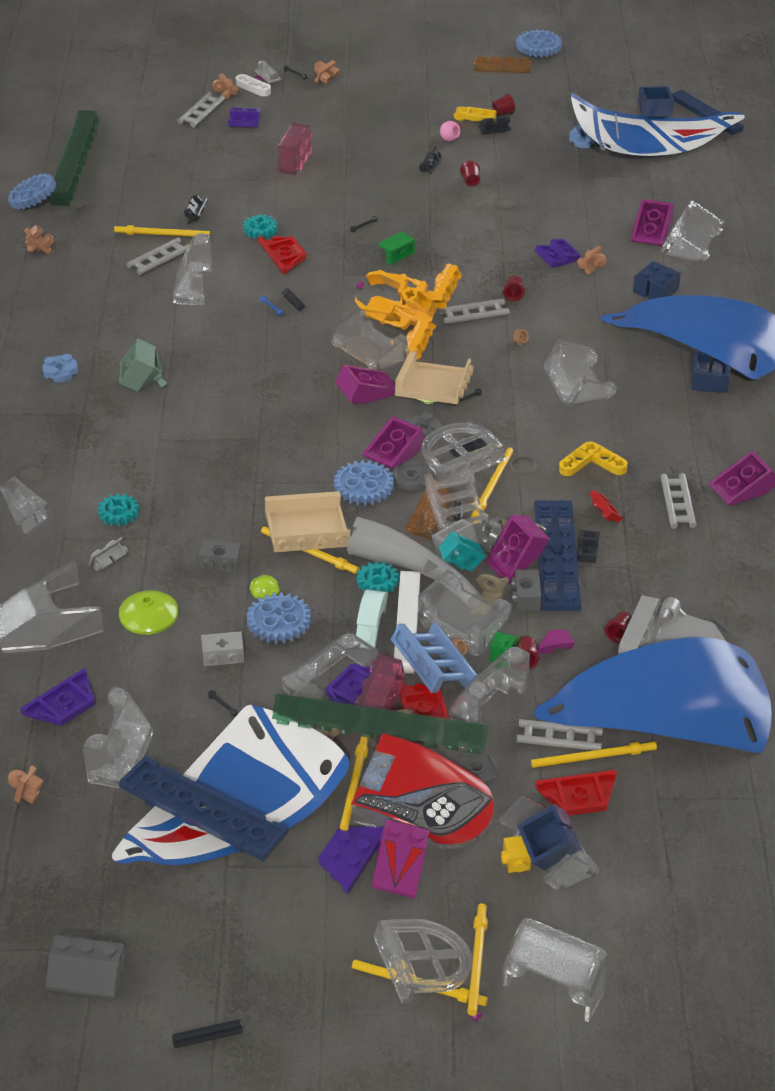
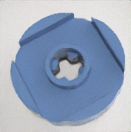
[569,125,598,148]
[42,354,78,382]

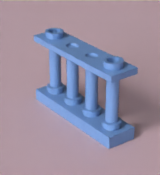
[391,623,477,693]

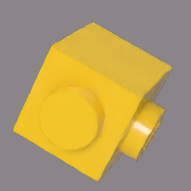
[501,836,531,873]

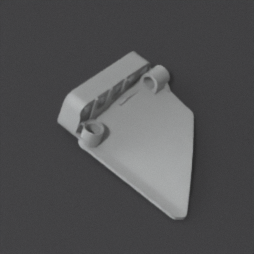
[618,595,726,655]

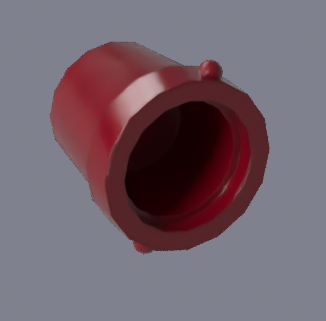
[492,93,515,116]
[460,161,480,186]
[502,275,526,302]
[604,612,632,644]
[511,636,541,669]

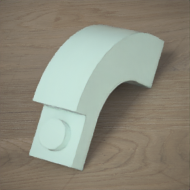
[355,589,388,648]

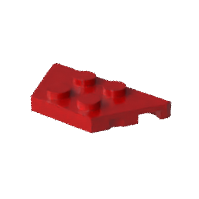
[258,236,306,274]
[396,680,449,743]
[535,770,617,816]

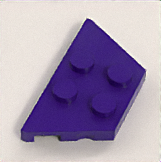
[326,664,395,720]
[20,668,95,726]
[318,827,383,894]

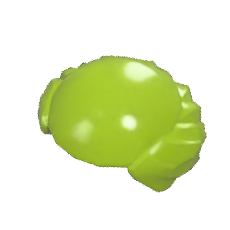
[250,575,280,600]

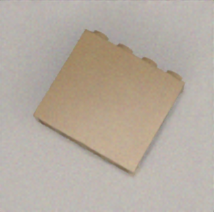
[395,351,474,404]
[265,491,351,552]

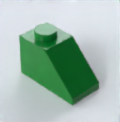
[490,632,521,667]

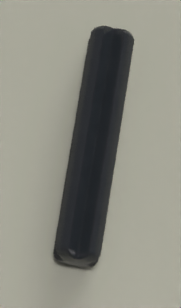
[172,1019,243,1048]

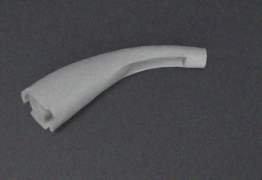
[347,517,482,608]

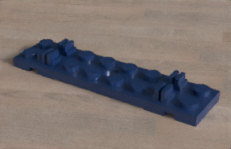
[534,500,581,611]
[119,756,288,861]

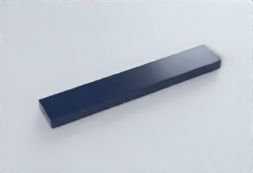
[672,90,744,135]

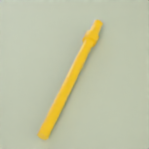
[114,225,210,238]
[471,448,513,520]
[261,526,360,574]
[340,734,369,831]
[531,741,657,768]
[467,903,488,1016]
[352,959,488,1007]

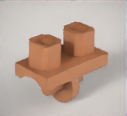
[314,60,340,84]
[212,73,238,99]
[24,225,54,254]
[577,246,607,274]
[8,765,44,804]

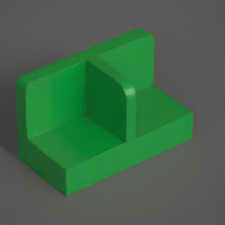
[378,232,415,265]

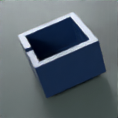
[638,86,674,118]
[633,261,681,300]
[692,352,730,393]
[517,804,582,870]

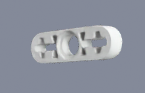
[236,74,271,96]

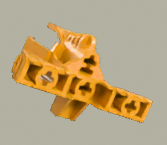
[355,263,462,360]

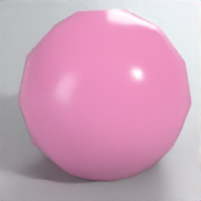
[440,121,460,142]

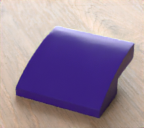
[228,107,261,127]
[535,239,581,267]

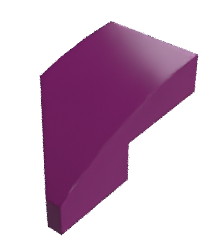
[537,629,575,654]

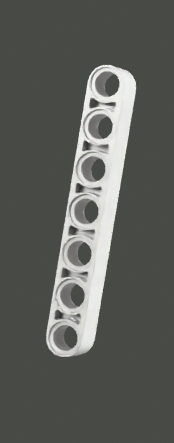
[393,571,420,674]

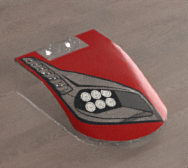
[351,733,494,849]

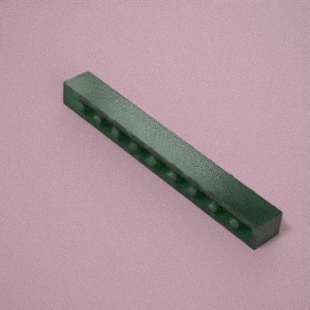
[50,110,100,206]
[272,693,488,754]

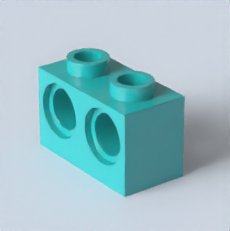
[438,531,486,572]

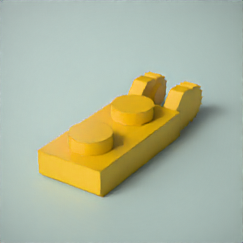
[454,106,497,121]

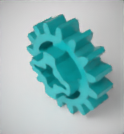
[243,214,278,240]
[98,493,139,527]
[356,561,399,593]

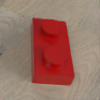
[589,490,623,523]

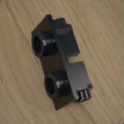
[478,116,511,134]
[419,146,442,175]
[184,195,207,224]

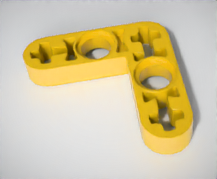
[559,442,628,476]

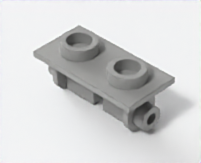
[255,60,282,84]
[89,538,128,571]

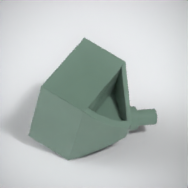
[119,338,168,392]

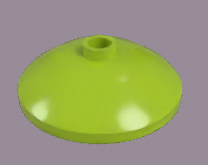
[119,590,178,635]

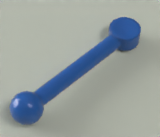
[260,295,283,316]

